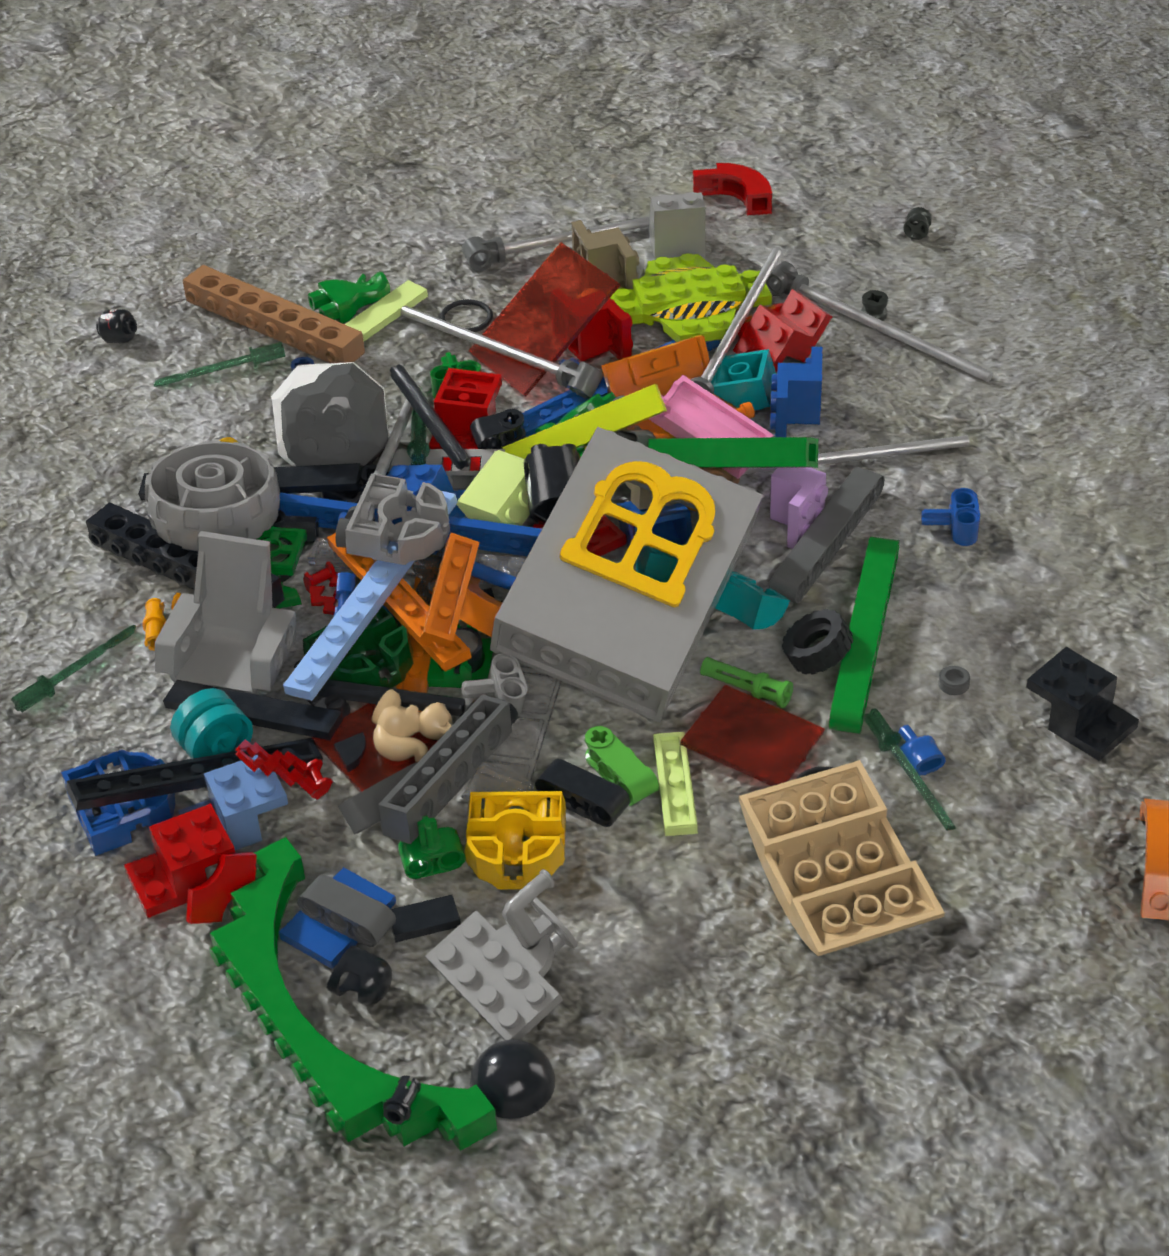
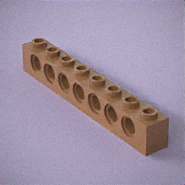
[183,265,365,363]

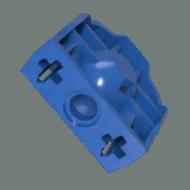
[61,749,176,856]

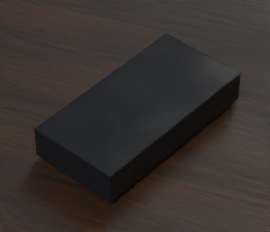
[391,895,461,943]

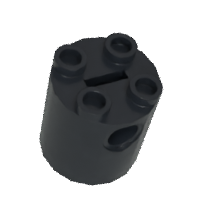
[523,444,580,525]

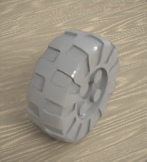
[145,441,280,551]

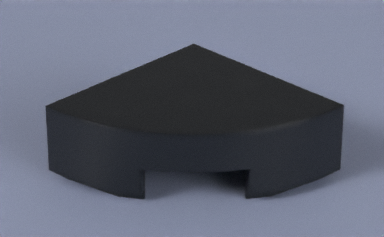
[334,732,367,772]

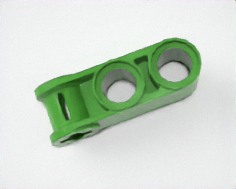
[585,726,659,806]

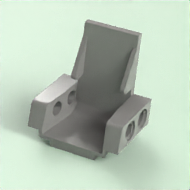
[155,531,296,695]

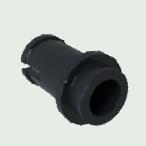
[383,1076,421,1124]

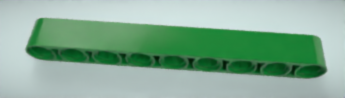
[829,536,900,734]

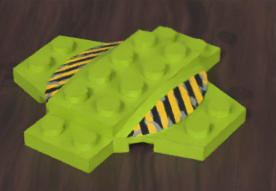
[607,253,772,342]

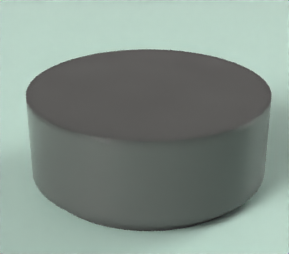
[938,666,970,695]

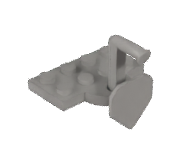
[425,869,578,1040]

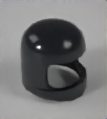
[327,946,392,1005]

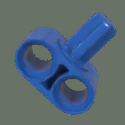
[921,488,980,546]

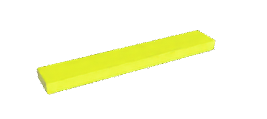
[502,384,667,459]

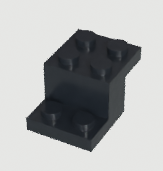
[1026,646,1139,761]

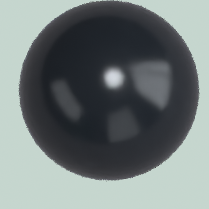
[470,1039,555,1119]

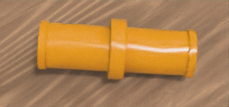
[142,598,166,651]

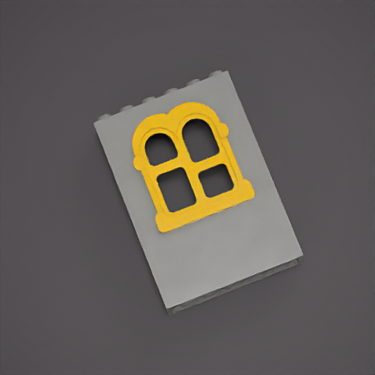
[490,427,763,722]

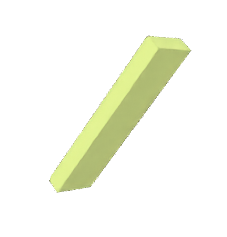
[345,280,428,341]
[653,732,698,836]

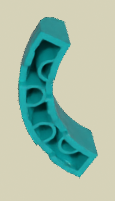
[636,545,790,630]

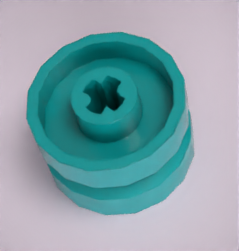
[170,688,253,759]

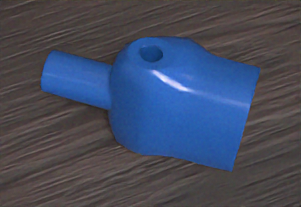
[899,725,946,775]

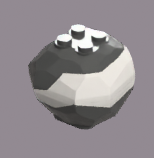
[271,362,389,468]

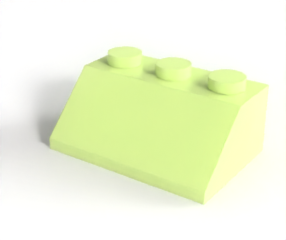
[456,450,530,526]

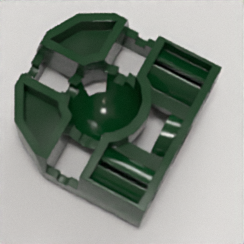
[303,606,413,688]

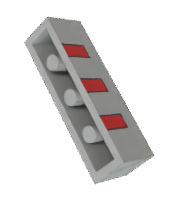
[390,449,505,491]

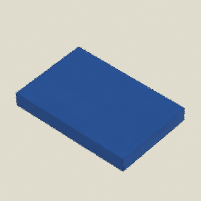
[279,867,396,969]

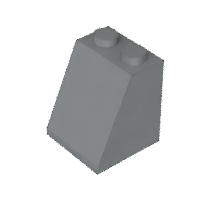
[649,192,705,260]

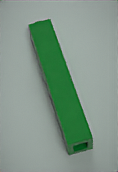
[648,437,819,468]

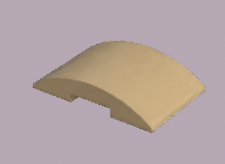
[739,760,945,956]

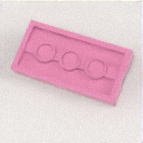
[649,375,774,479]

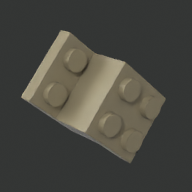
[571,220,639,291]

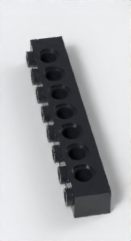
[86,502,285,608]

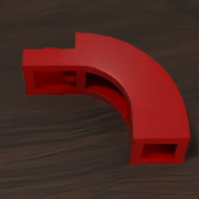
[693,163,772,216]

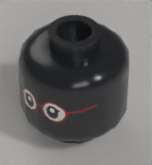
[96,309,137,343]

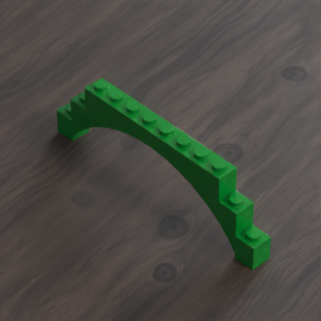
[209,837,497,1151]

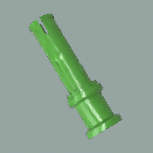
[700,657,793,708]

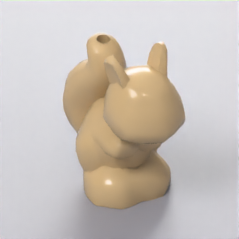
[372,689,453,762]

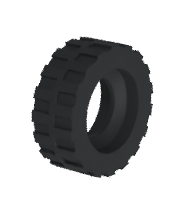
[782,609,853,675]

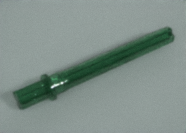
[407,409,430,465]

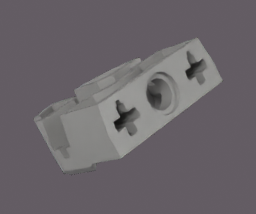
[345,473,450,565]

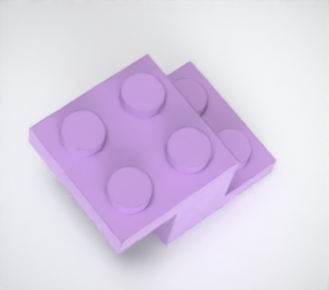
[770,468,828,549]

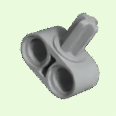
[462,653,528,716]

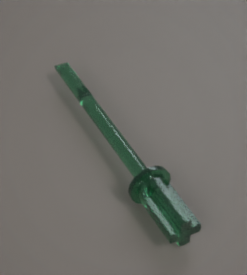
[153,341,286,387]
[11,625,136,713]
[863,708,956,831]

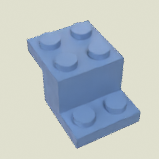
[179,755,288,850]

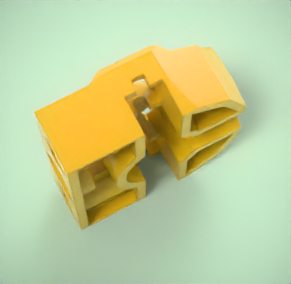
[465,791,566,890]

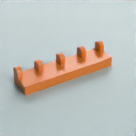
[419,533,480,647]

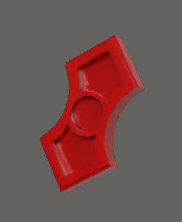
[186,852,257,924]

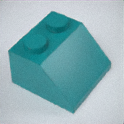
[711,349,776,410]

